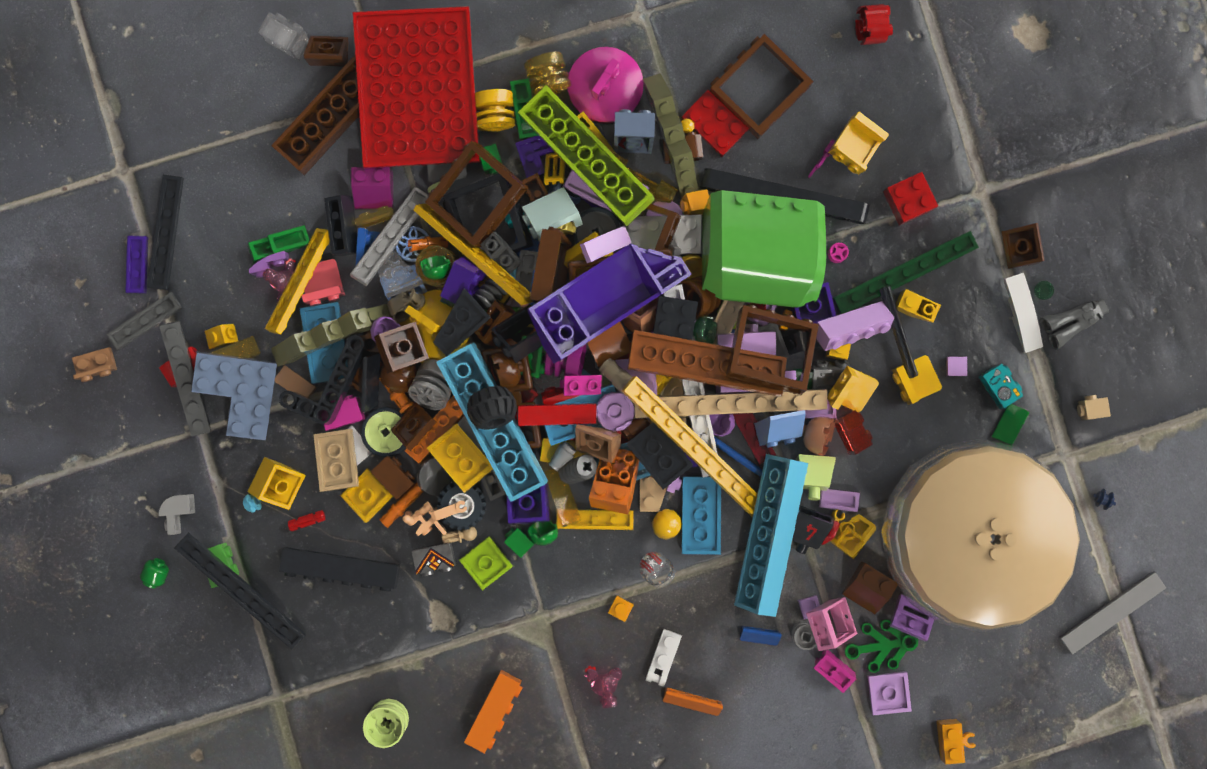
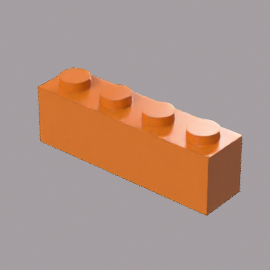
[464,670,523,754]

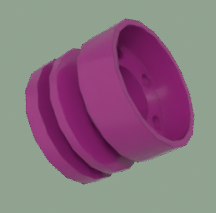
[545,343,587,377]

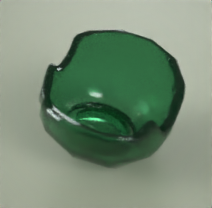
[693,315,717,344]

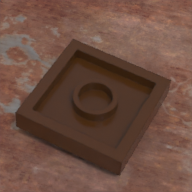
[391,402,436,451]

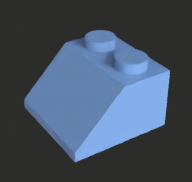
[754,410,806,448]

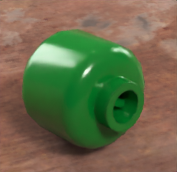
[140,558,169,588]

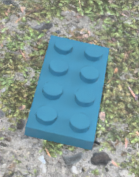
[300,302,349,384]
[544,384,616,446]
[682,477,721,555]

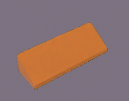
[663,687,723,716]

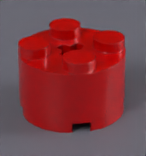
[855,4,893,45]

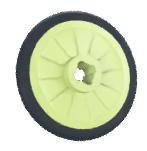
[361,407,405,457]

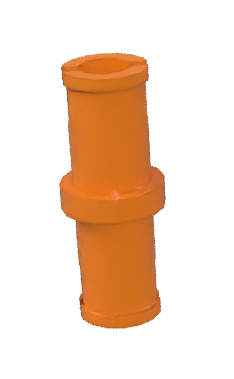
[408,236,448,252]

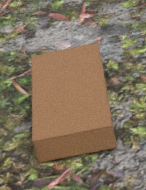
[275,365,317,398]

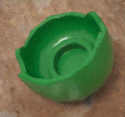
[420,255,451,280]
[527,520,558,546]

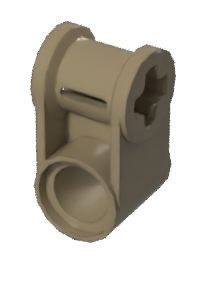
[387,286,426,323]

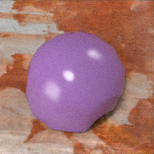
[370,316,401,341]
[710,414,735,437]

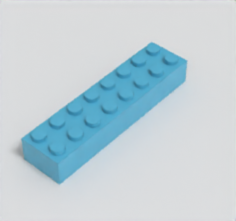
[436,343,548,502]
[734,454,808,617]

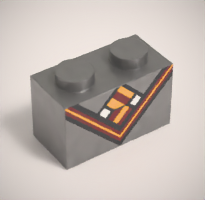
[412,543,456,577]

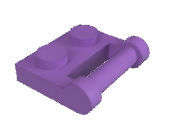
[890,594,937,641]

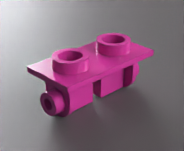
[560,375,602,396]

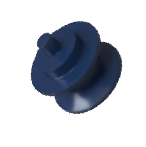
[1093,489,1116,510]

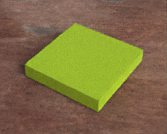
[459,536,513,591]

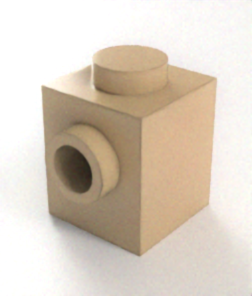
[1077,395,1111,420]

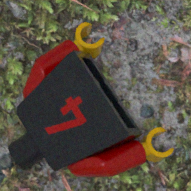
[792,505,845,554]

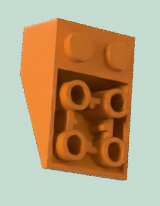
[589,449,640,515]

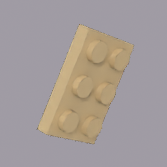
[314,429,359,492]

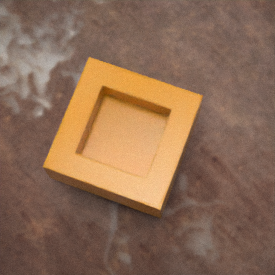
[608,595,634,622]

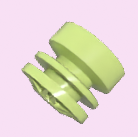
[363,698,409,748]

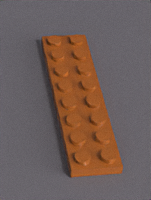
[627,330,787,397]

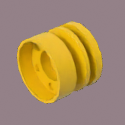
[475,89,515,132]

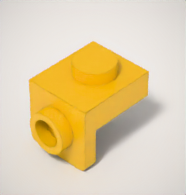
[205,324,238,349]

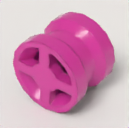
[827,242,849,263]

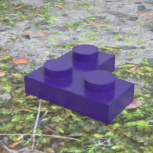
[515,135,554,178]

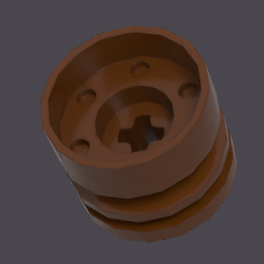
[677,276,722,319]

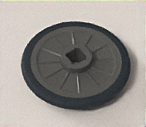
[573,207,621,244]

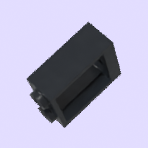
[491,304,542,363]

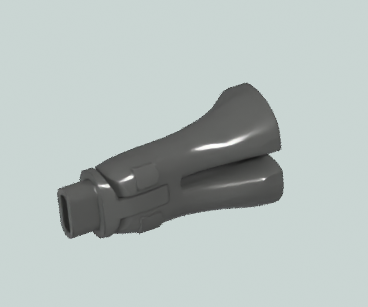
[1040,299,1109,350]

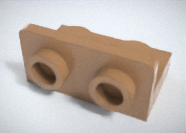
[72,347,117,382]

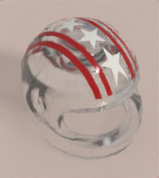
[639,552,676,589]

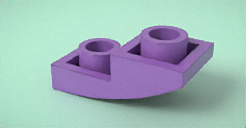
[249,251,289,278]

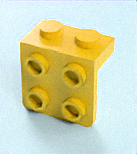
[892,355,942,405]
[827,366,879,412]

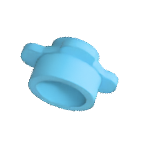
[243,494,262,513]

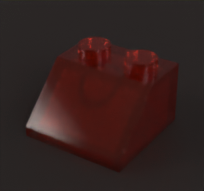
[834,410,873,455]

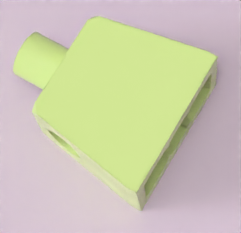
[796,454,836,500]

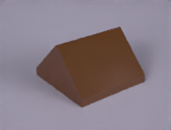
[304,36,348,67]
[1002,223,1045,269]

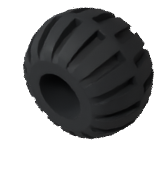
[467,386,517,430]

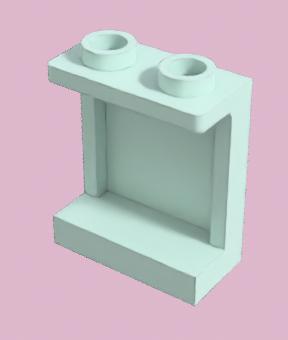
[522,187,583,242]

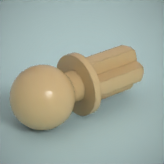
[441,526,477,544]

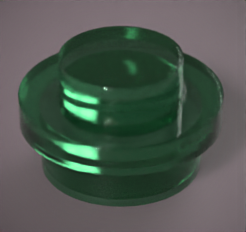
[1034,281,1054,300]

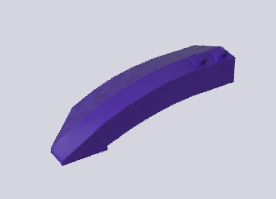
[527,244,692,364]

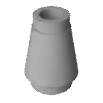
[549,442,576,471]

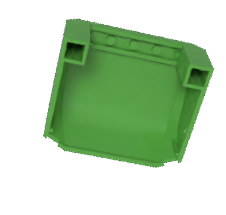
[702,190,826,308]

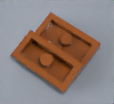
[587,322,631,368]

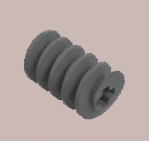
[472,278,507,310]
[559,454,597,484]

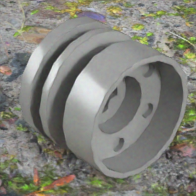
[408,359,452,410]

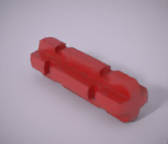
[288,510,326,531]

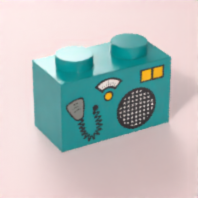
[978,364,1024,409]

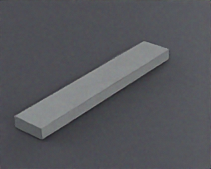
[350,187,428,286]
[1059,572,1166,655]

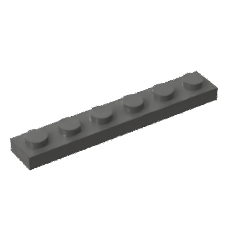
[159,321,211,437]

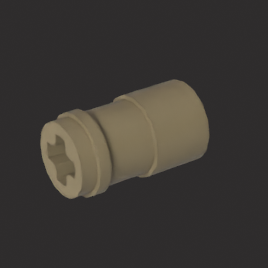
[599,358,632,394]

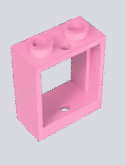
[806,597,857,651]

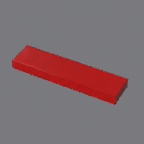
[517,403,596,426]

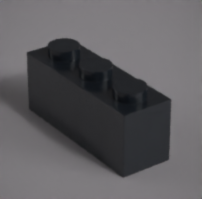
[324,195,358,256]

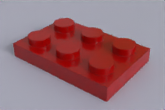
[681,90,749,157]

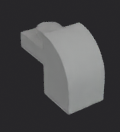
[159,494,195,535]

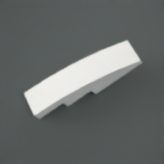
[1003,273,1043,353]

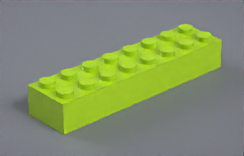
[518,85,655,227]

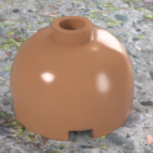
[802,416,835,456]

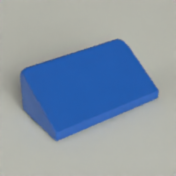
[740,626,782,646]

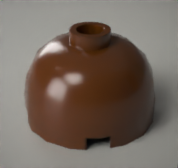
[490,352,524,390]
[379,363,419,393]

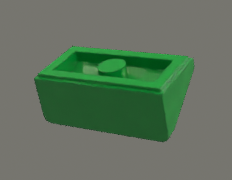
[991,404,1029,446]

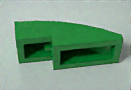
[510,78,538,139]
[247,225,310,264]

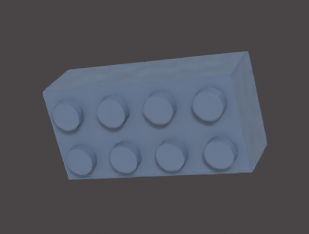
[614,109,655,154]

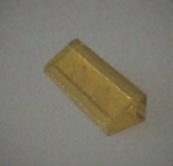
[544,469,581,527]

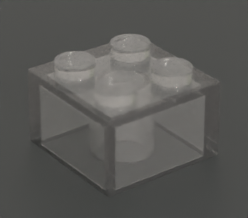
[258,12,309,61]

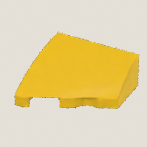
[830,514,876,559]

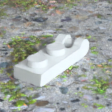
[645,629,682,687]

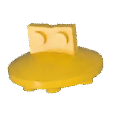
[399,290,470,363]

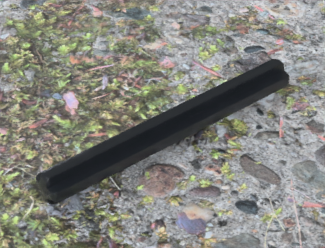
[880,286,918,378]

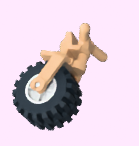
[403,481,486,536]

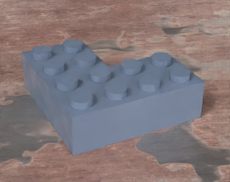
[191,351,277,440]

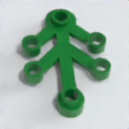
[844,619,918,673]

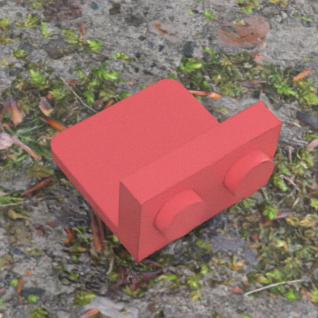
[302,259,345,306]

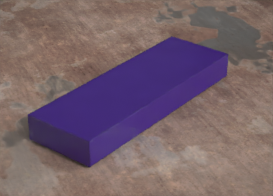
[125,236,148,294]

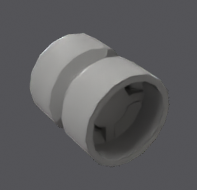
[791,621,817,650]

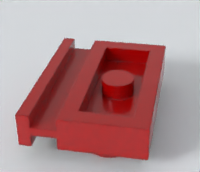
[541,386,581,405]

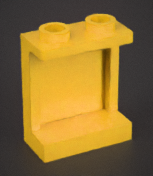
[828,112,889,175]

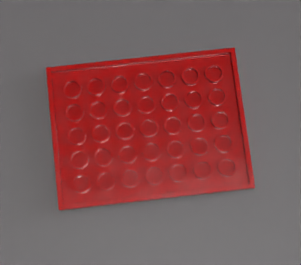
[353,6,480,169]

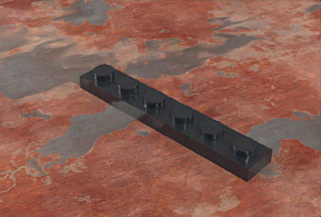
[147,174,184,291]

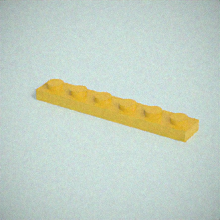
[265,228,330,335]

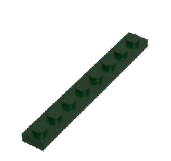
[833,231,979,314]

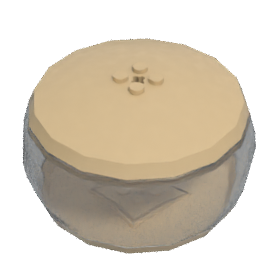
[881,438,1080,633]

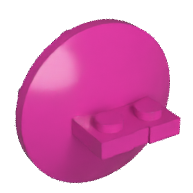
[568,47,643,123]

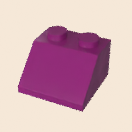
[351,167,393,209]

